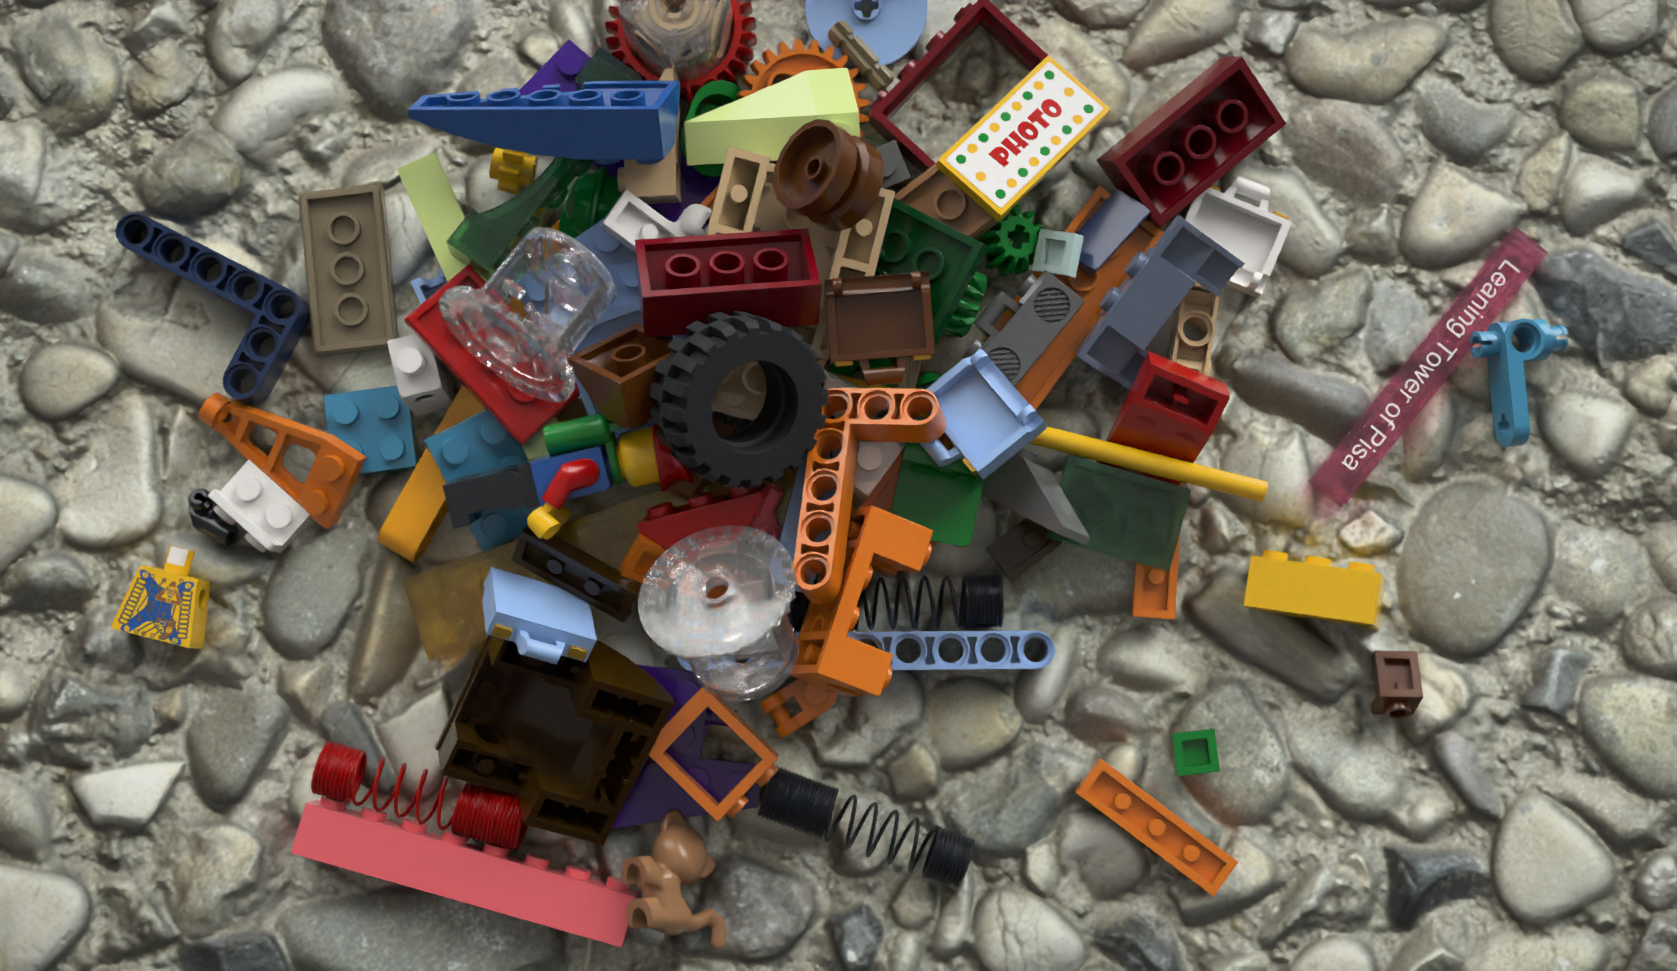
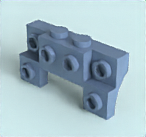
[1075,215,1245,390]

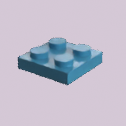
[324,385,419,476]

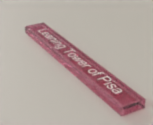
[1308,227,1548,507]

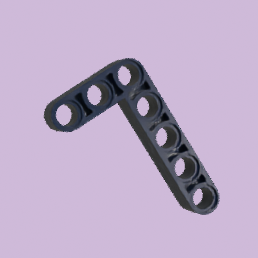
[115,213,310,405]

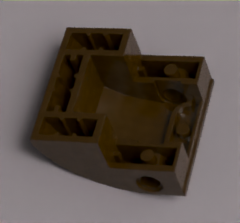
[435,634,675,845]

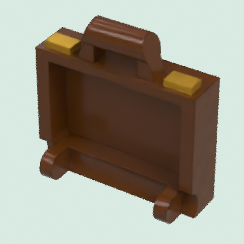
[824,271,935,386]

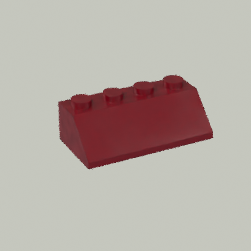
[1096,56,1286,228]
[635,228,821,337]

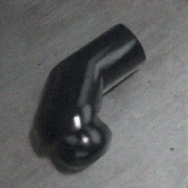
[188,488,238,546]

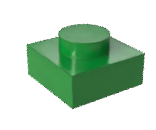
[1170,728,1220,776]

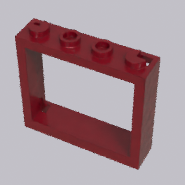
[869,0,1048,173]

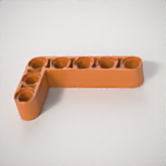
[792,388,946,604]

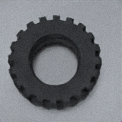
[650,311,829,489]

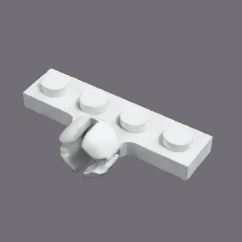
[599,189,712,253]

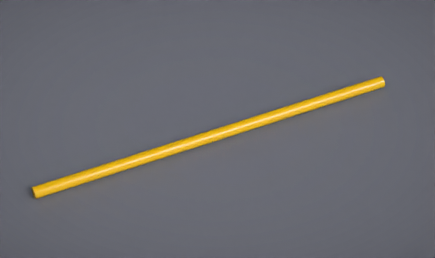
[831,372,1268,502]

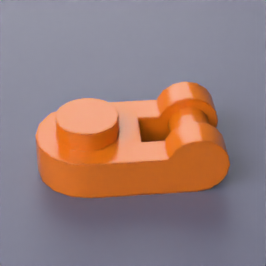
[759,679,837,739]

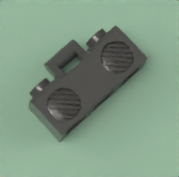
[962,270,1085,387]

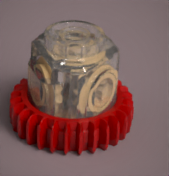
[605,0,757,106]

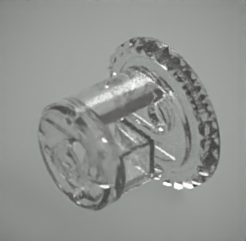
[439,227,617,403]
[638,525,799,702]

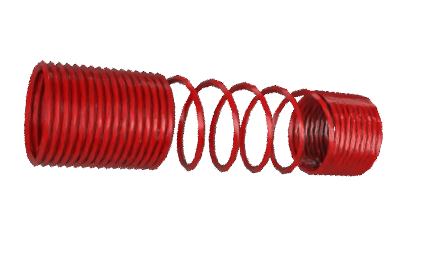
[311,741,528,852]

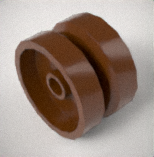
[773,119,884,232]

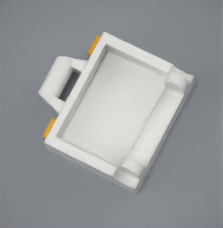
[1184,176,1292,298]

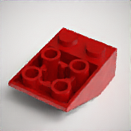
[1096,351,1230,493]

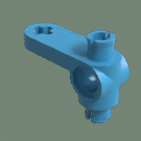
[1470,318,1568,447]

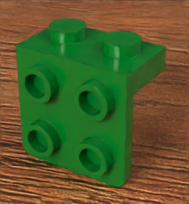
[891,442,987,548]

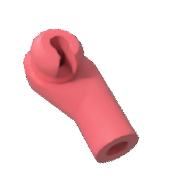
[751,482,785,548]

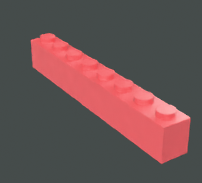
[291,796,640,948]

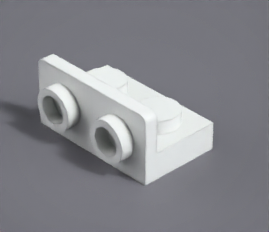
[208,460,311,553]

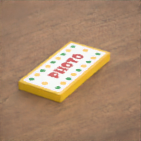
[936,55,1111,222]

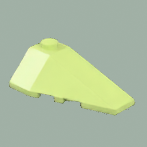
[683,68,860,165]

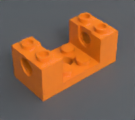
[786,505,933,697]

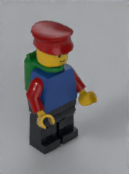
[443,413,695,540]

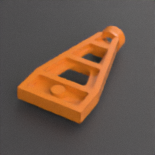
[198,392,367,529]

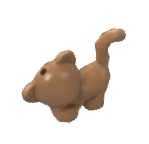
[621,809,727,950]

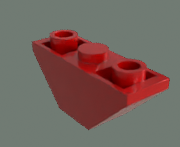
[636,483,770,563]

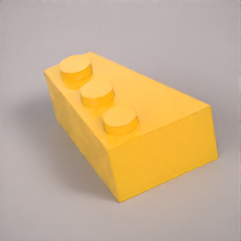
[1244,550,1386,630]

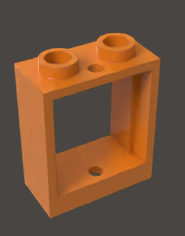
[649,684,779,822]

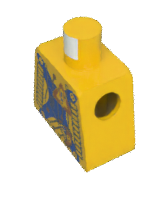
[111,545,210,649]

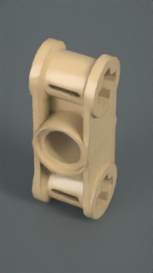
[1166,280,1223,377]

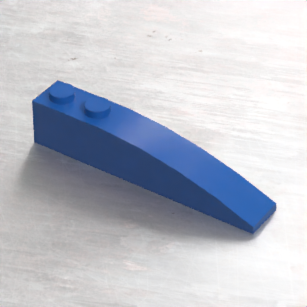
[407,80,680,165]

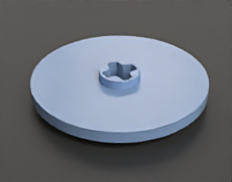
[805,0,927,69]

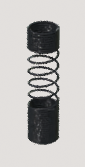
[790,574,1004,632]
[757,765,975,891]

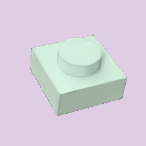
[1032,229,1084,278]

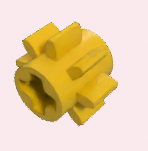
[489,148,538,195]

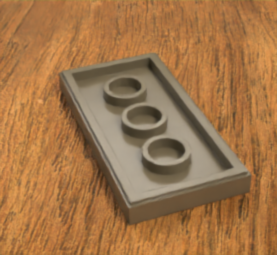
[298,184,399,357]

